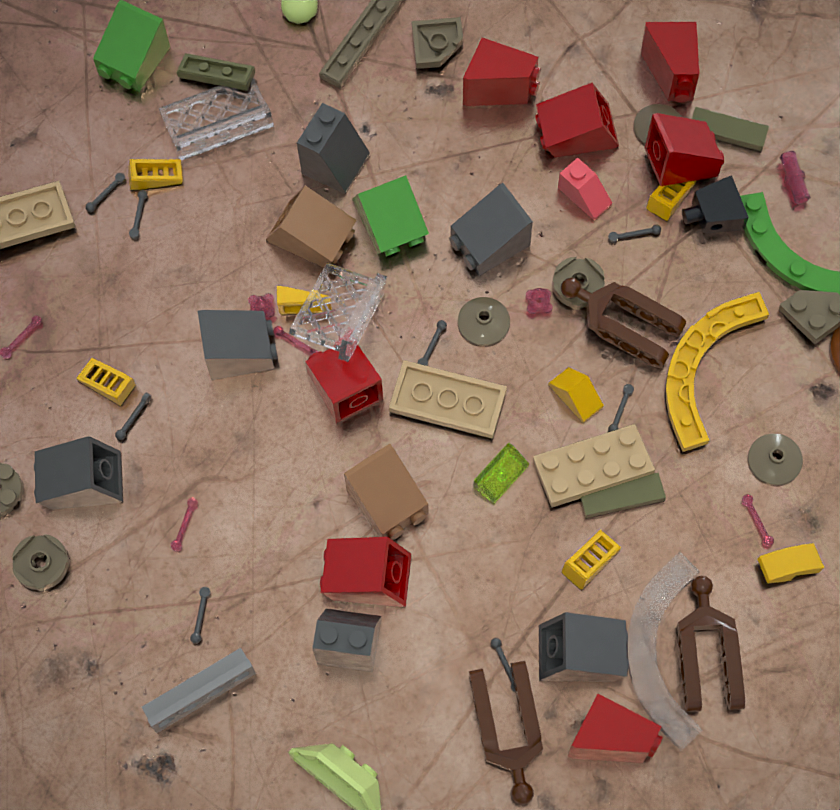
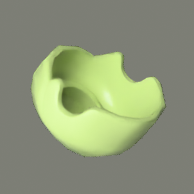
[281,0,318,24]

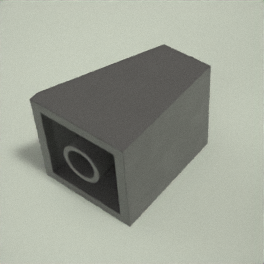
[297,103,370,194]
[449,183,533,276]
[198,310,278,380]
[34,436,123,510]
[312,608,382,672]
[539,612,629,682]

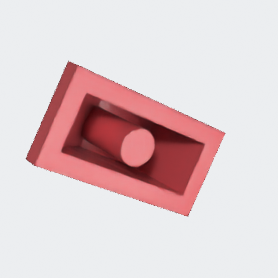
[558,158,612,220]

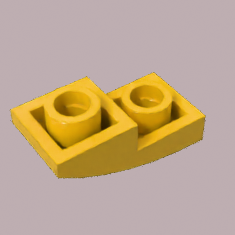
[757,543,824,583]

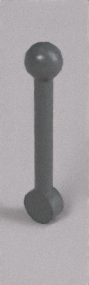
[85,173,126,212]
[129,190,148,240]
[608,224,661,243]
[418,320,447,366]
[608,384,634,432]
[115,392,152,440]
[190,587,211,644]
[490,638,515,693]

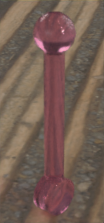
[0,315,42,359]
[273,326,319,355]
[742,494,774,546]
[171,497,198,552]

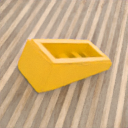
[128,159,183,190]
[646,180,697,221]
[277,286,332,315]
[76,358,136,406]
[562,529,621,590]

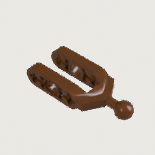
[561,278,686,368]
[677,575,745,712]
[468,661,543,805]

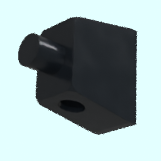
[682,176,749,234]

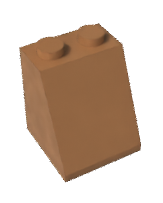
[266,186,357,268]
[344,443,429,540]

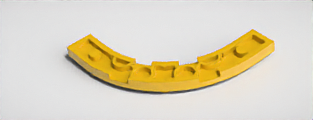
[666,292,769,452]

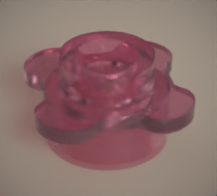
[525,288,553,314]
[248,293,275,319]

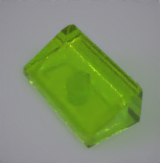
[473,442,529,503]

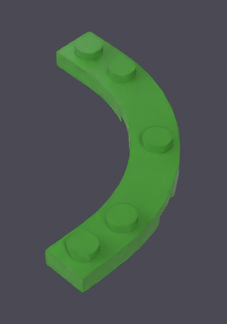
[740,192,840,294]

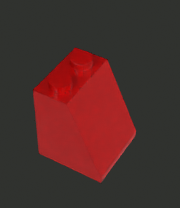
[641,22,700,103]
[463,37,541,106]
[535,83,619,158]
[644,113,724,186]
[305,337,384,423]
[320,537,411,607]
[568,694,663,763]

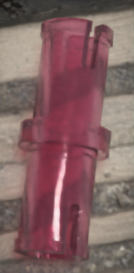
[779,151,811,204]

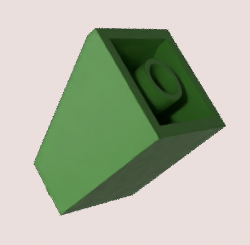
[93,0,170,92]
[352,175,429,256]

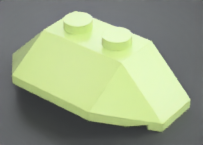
[288,744,382,810]

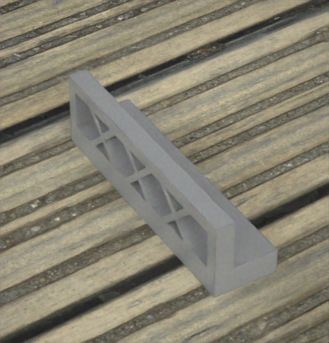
[142,648,256,733]

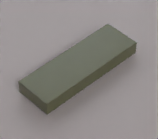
[176,53,256,91]
[692,107,769,152]
[580,472,666,518]

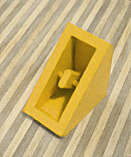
[548,367,604,423]

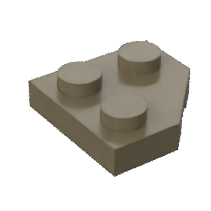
[412,17,463,69]
[779,290,840,344]

